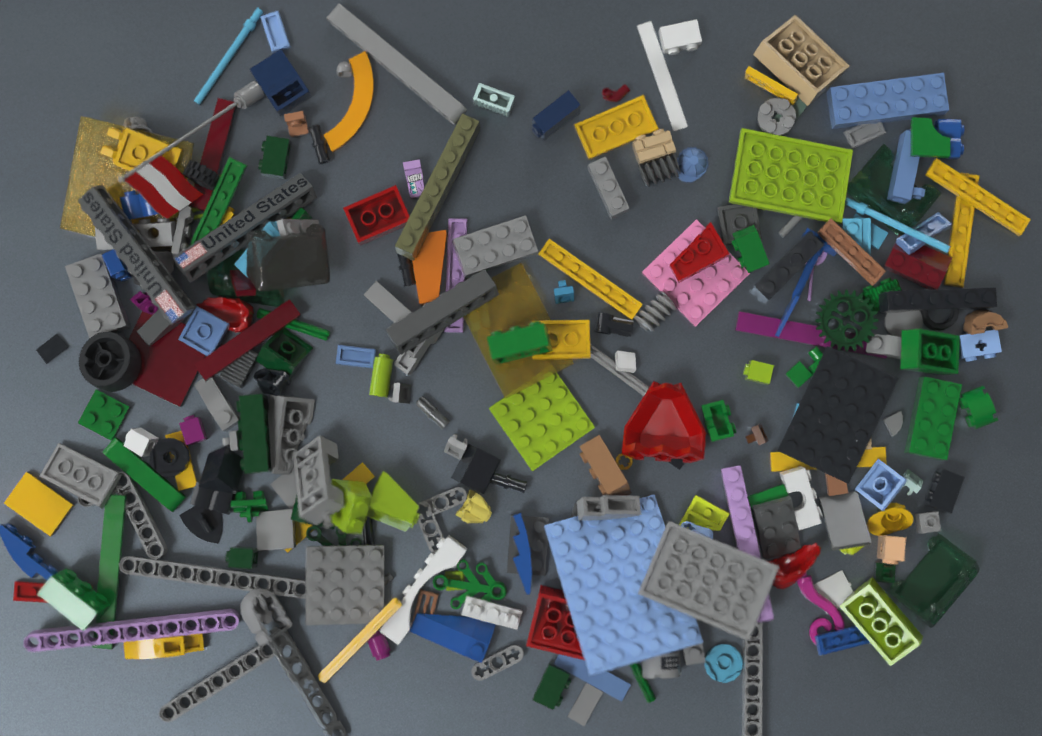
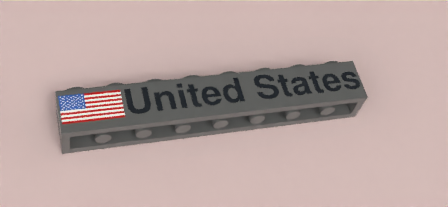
[173,173,317,283]
[77,185,196,325]

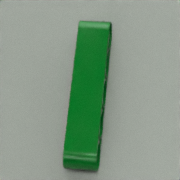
[102,437,186,512]

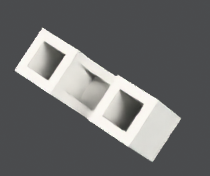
[779,466,822,530]

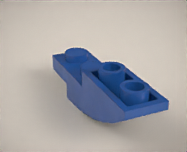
[0,523,59,581]

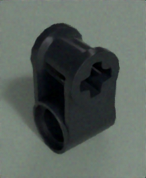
[253,368,292,396]

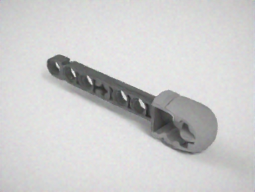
[241,589,347,736]

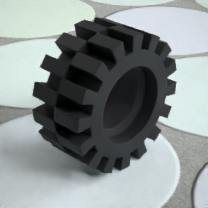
[183,160,220,191]

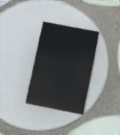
[36,334,68,364]

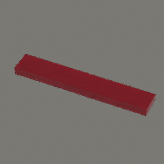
[189,98,237,211]
[194,299,301,381]

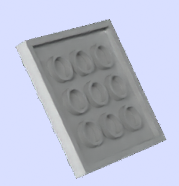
[305,545,384,625]

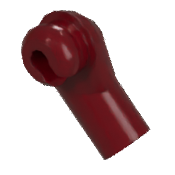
[602,84,630,102]

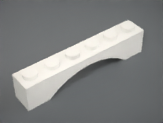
[379,535,468,645]

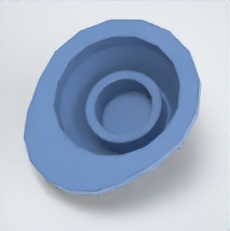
[677,147,708,183]

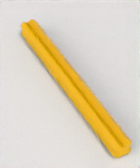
[317,598,402,683]

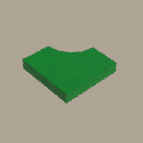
[911,117,950,158]

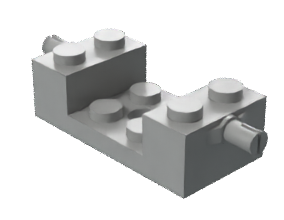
[293,435,344,528]

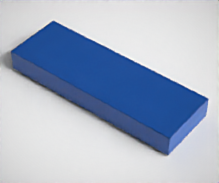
[815,626,870,655]

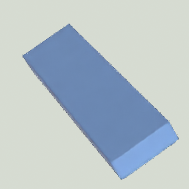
[554,654,631,702]

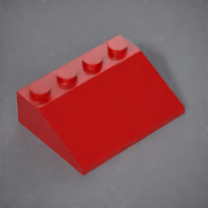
[526,585,585,660]

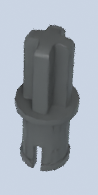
[416,396,450,430]

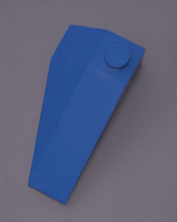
[409,613,496,663]

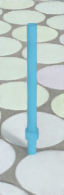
[194,8,263,105]
[845,197,951,253]

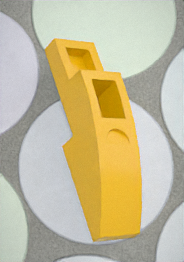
[123,633,204,659]

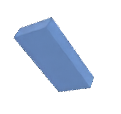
[336,345,376,369]

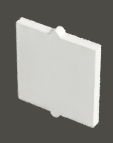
[814,570,853,614]

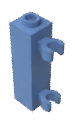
[887,129,925,204]

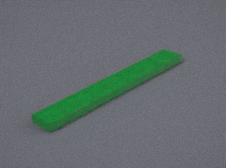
[92,494,127,650]

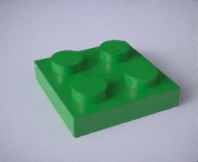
[78,389,131,441]

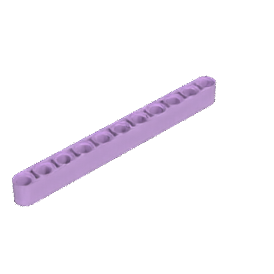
[24,609,240,652]

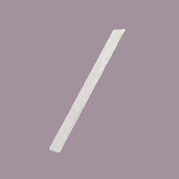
[637,21,688,131]

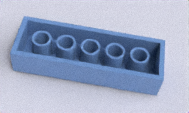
[826,73,949,129]

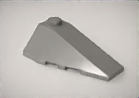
[268,394,315,475]

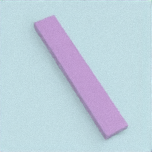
[444,218,467,333]

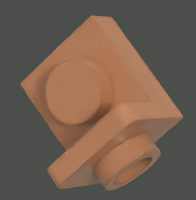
[284,111,309,137]

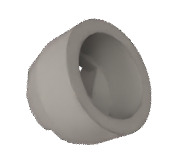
[337,62,352,77]

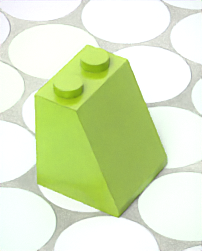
[367,471,420,532]
[331,479,372,534]

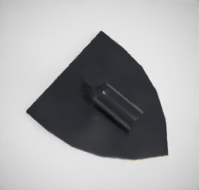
[179,506,223,544]

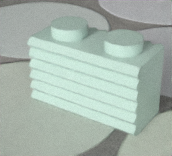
[473,83,515,117]

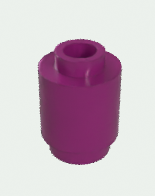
[367,630,391,661]

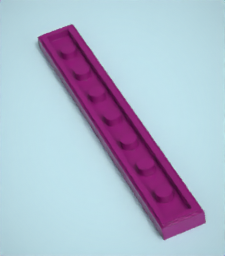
[735,311,887,359]

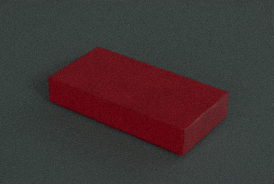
[230,270,256,296]

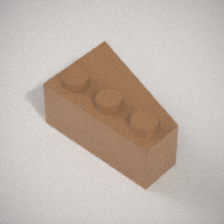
[579,435,632,496]

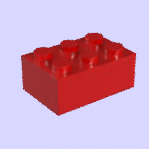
[343,185,410,246]

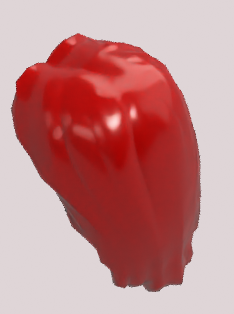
[196,297,254,333]
[767,543,821,590]

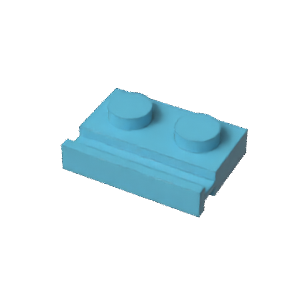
[842,218,871,256]

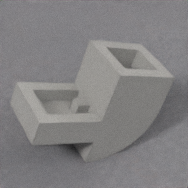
[866,334,902,359]

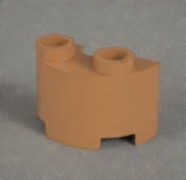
[963,309,1008,335]

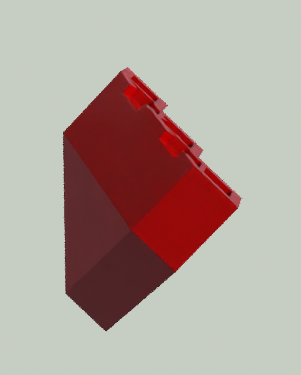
[622,381,706,463]

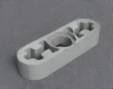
[471,644,523,681]

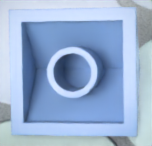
[855,459,907,511]

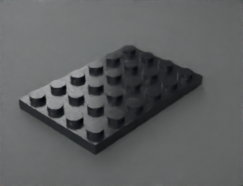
[778,346,899,484]

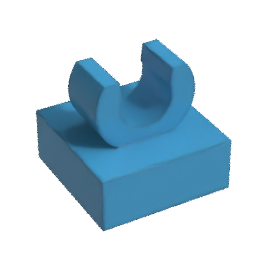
[554,280,574,304]

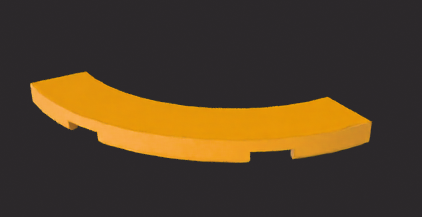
[323,51,374,153]

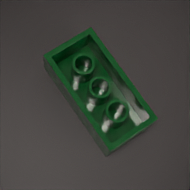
[236,394,272,474]

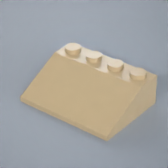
[753,15,849,106]

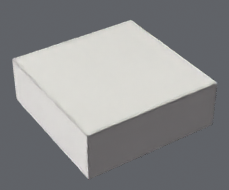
[615,351,636,373]

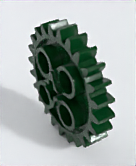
[815,289,879,352]

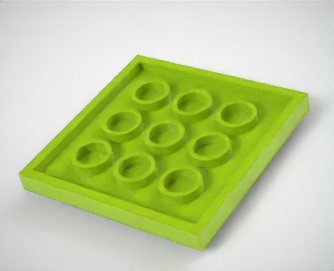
[489,365,595,471]

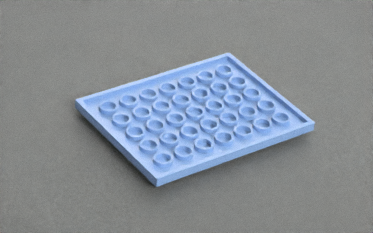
[544,494,703,676]

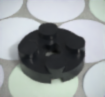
[150,438,190,477]

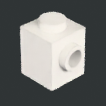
[124,428,159,457]

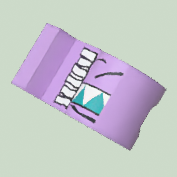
[403,159,425,198]

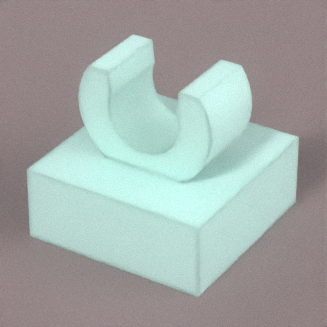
[900,469,923,496]

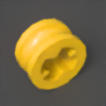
[615,453,633,470]

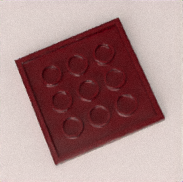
[129,311,206,407]

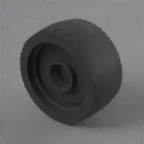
[78,332,142,392]

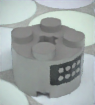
[642,650,681,678]

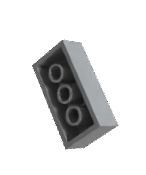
[452,215,538,278]
[65,253,131,338]

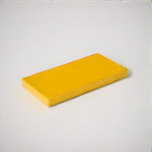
[574,95,659,160]

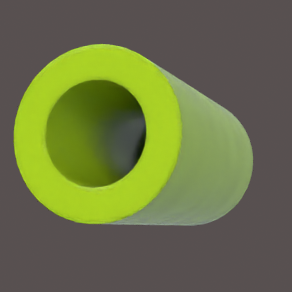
[369,354,393,398]

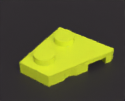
[678,494,729,531]

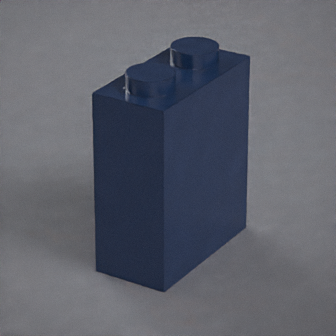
[532,90,581,140]

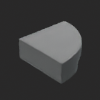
[883,411,903,437]

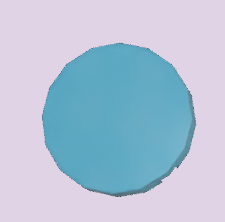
[704,643,743,683]

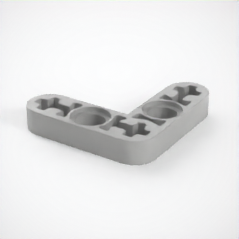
[417,487,467,554]

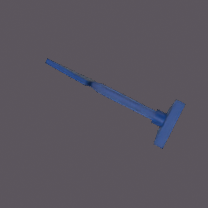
[775,228,837,337]

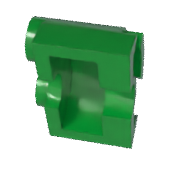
[701,400,736,442]

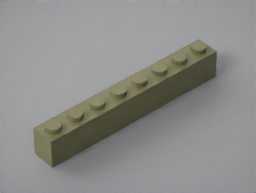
[395,114,481,261]

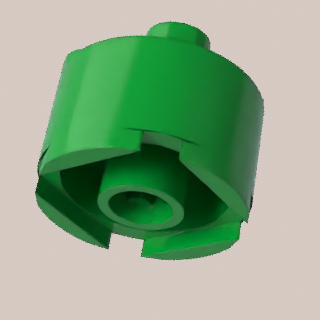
[958,385,998,430]

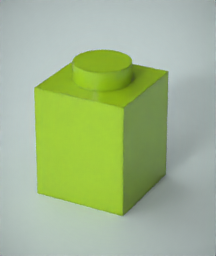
[743,360,774,385]

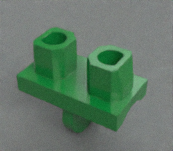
[231,491,269,523]

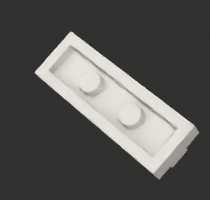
[461,595,523,630]

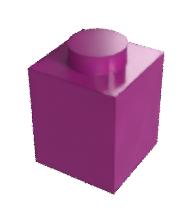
[179,415,208,446]

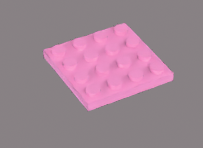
[642,219,750,327]

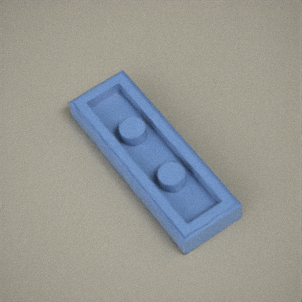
[896,212,952,255]

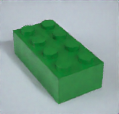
[904,376,962,461]

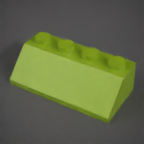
[839,577,923,666]

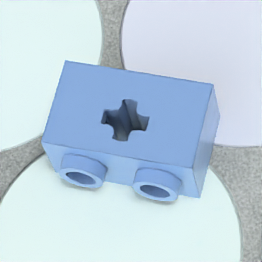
[959,330,1002,362]

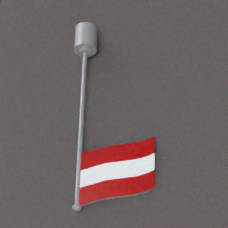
[118,81,264,219]

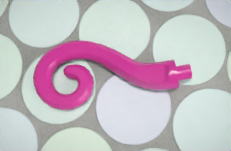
[797,572,845,646]

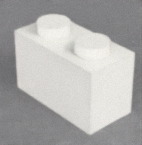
[659,19,702,55]

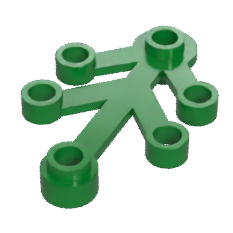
[432,559,507,609]

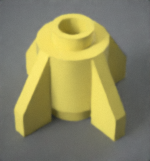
[456,489,492,523]

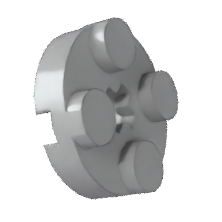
[757,98,796,136]

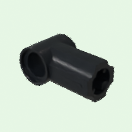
[594,312,634,337]

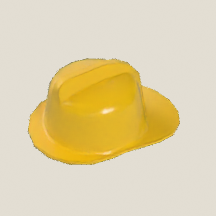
[867,502,913,536]

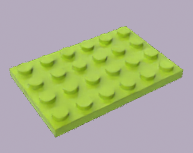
[728,128,853,224]

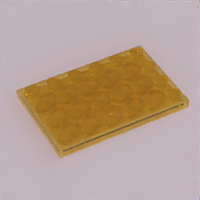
[463,263,574,399]

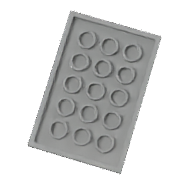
[638,521,779,641]

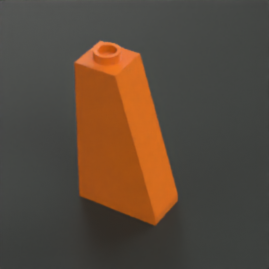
[412,230,447,306]

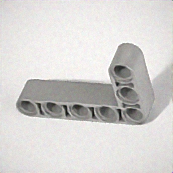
[78,472,168,559]

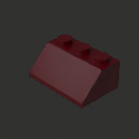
[883,234,952,290]

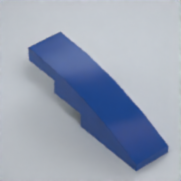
[513,513,532,595]

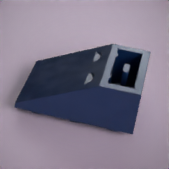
[249,49,312,116]

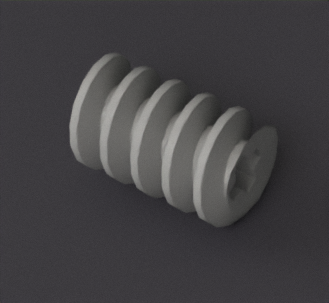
[634,291,677,332]

